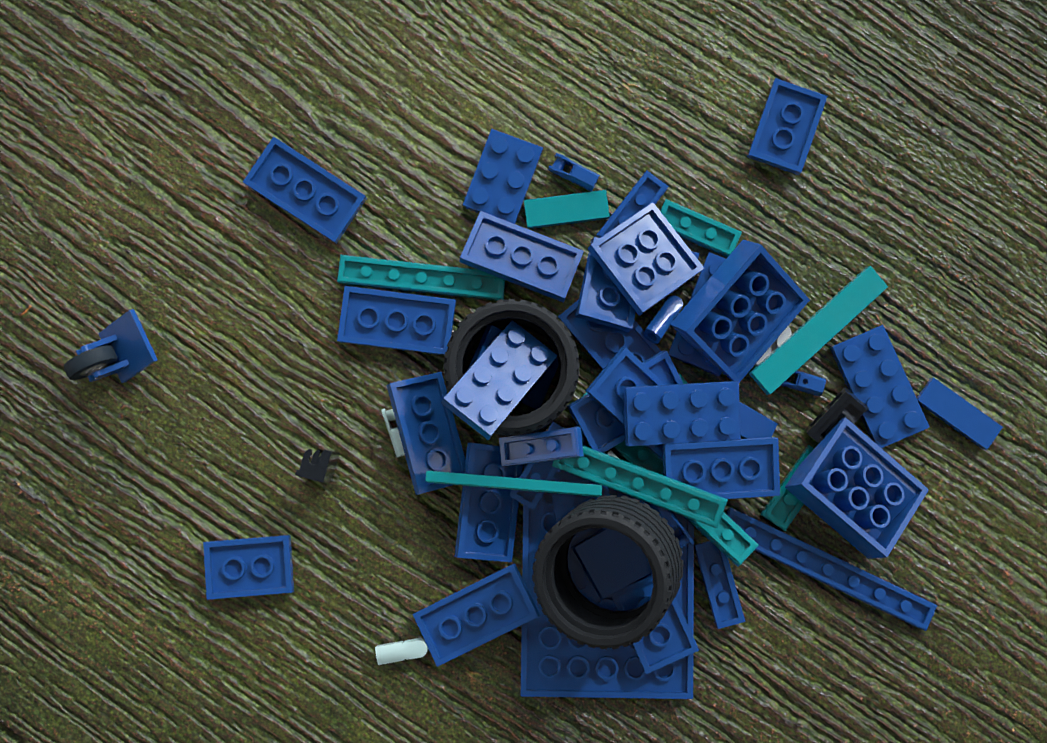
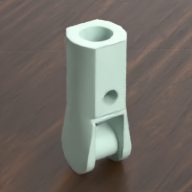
[382,408,405,457]
[375,638,428,665]

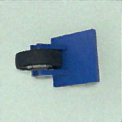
[64,309,158,383]

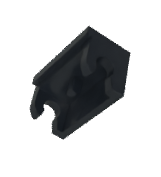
[806,387,869,443]
[295,449,340,483]

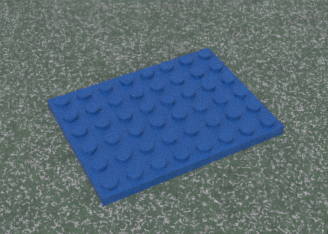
[521,466,694,699]

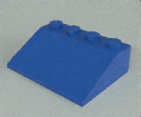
[670,240,810,383]
[785,417,929,559]

